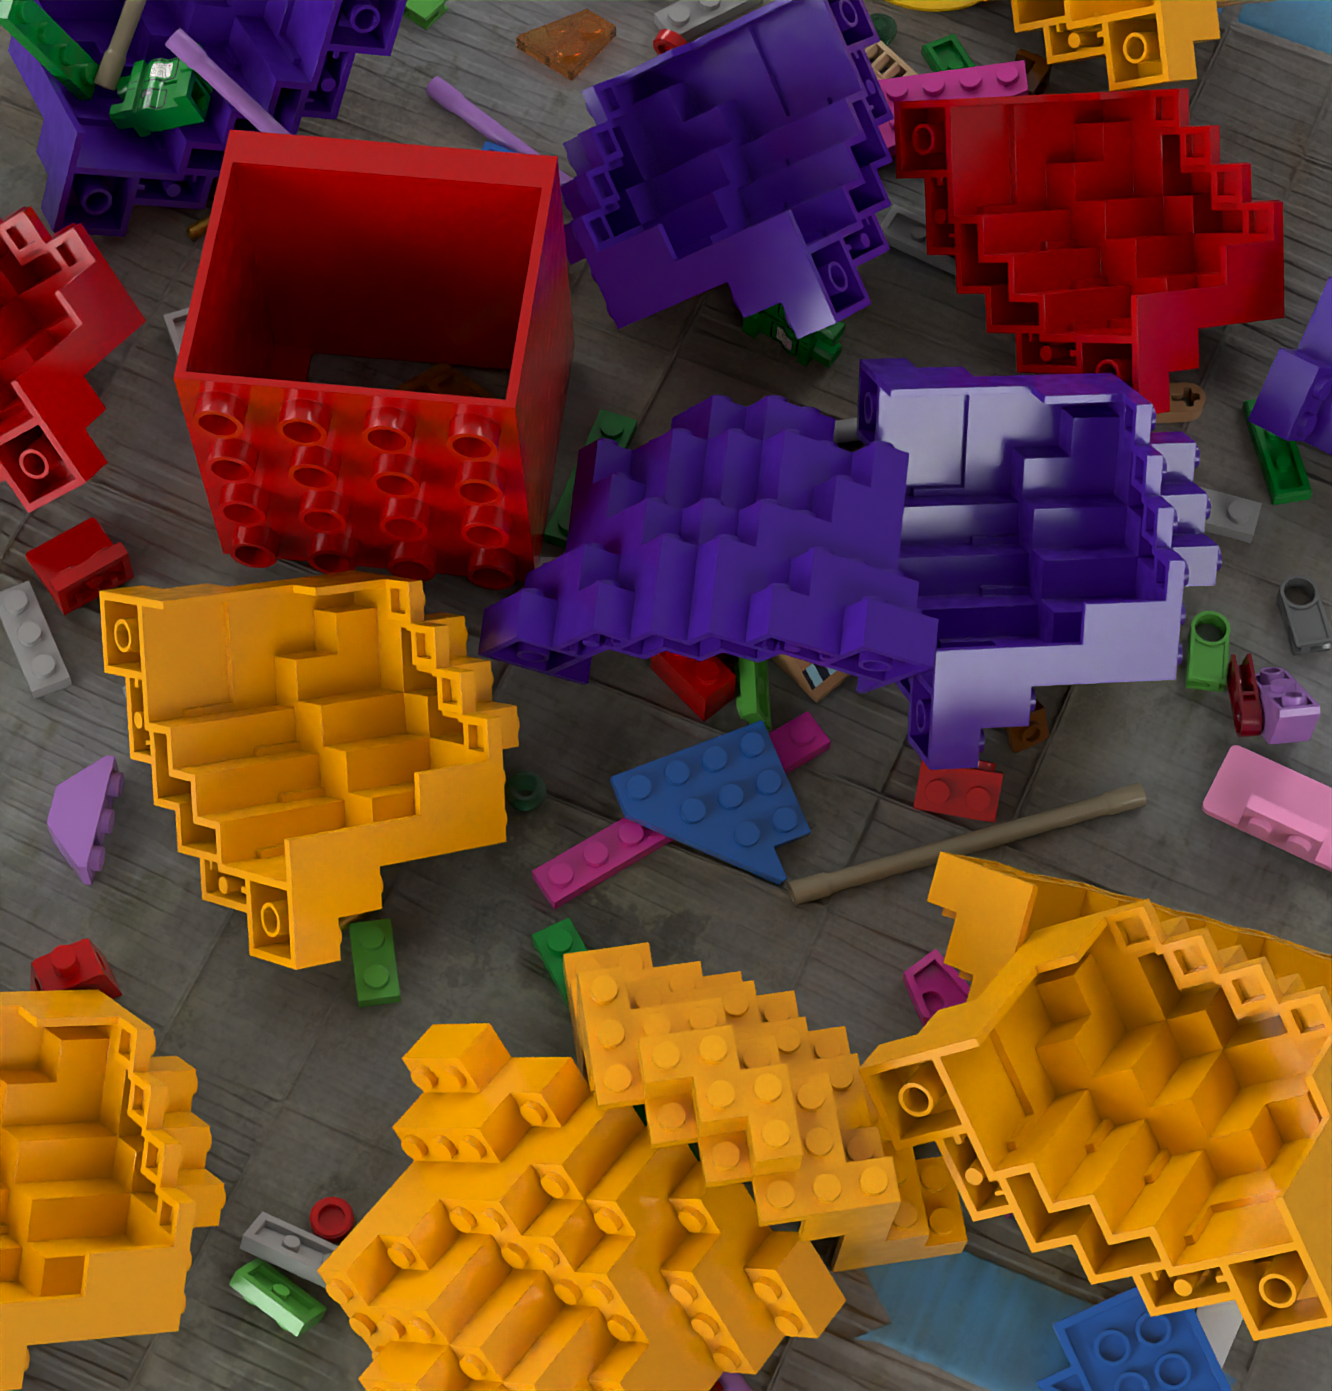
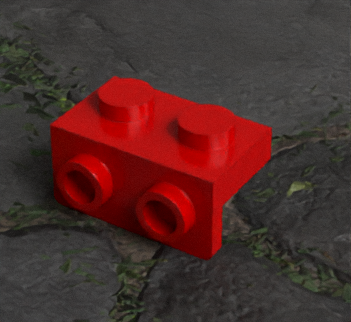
[913,759,1003,823]

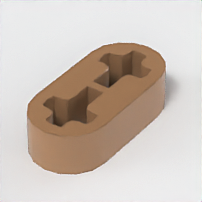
[1156,382,1206,423]

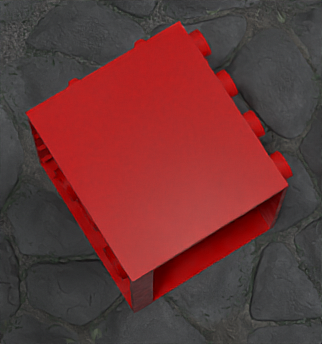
[173,130,575,590]

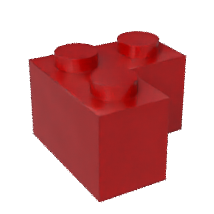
[650,651,736,722]

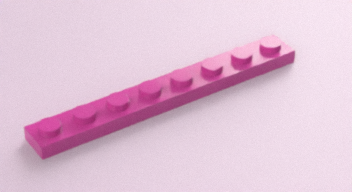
[532,711,831,910]

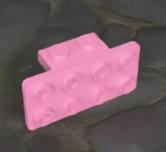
[1202,745,1332,872]

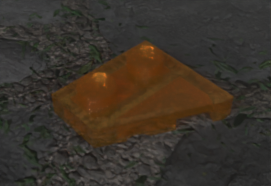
[516,9,616,81]

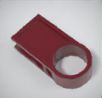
[1227,653,1262,737]

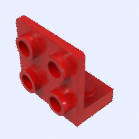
[25,517,134,616]

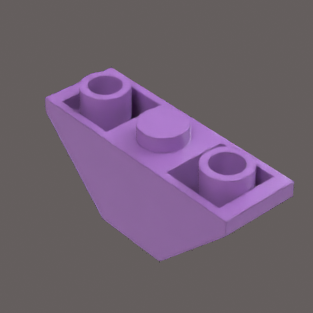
[1255,667,1320,745]
[47,755,124,885]

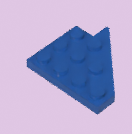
[609,720,811,885]
[1036,1286,1232,1391]

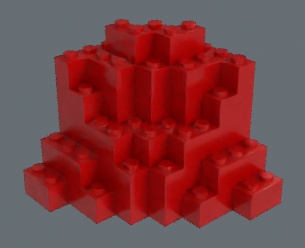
[894,88,1285,414]
[0,206,146,513]

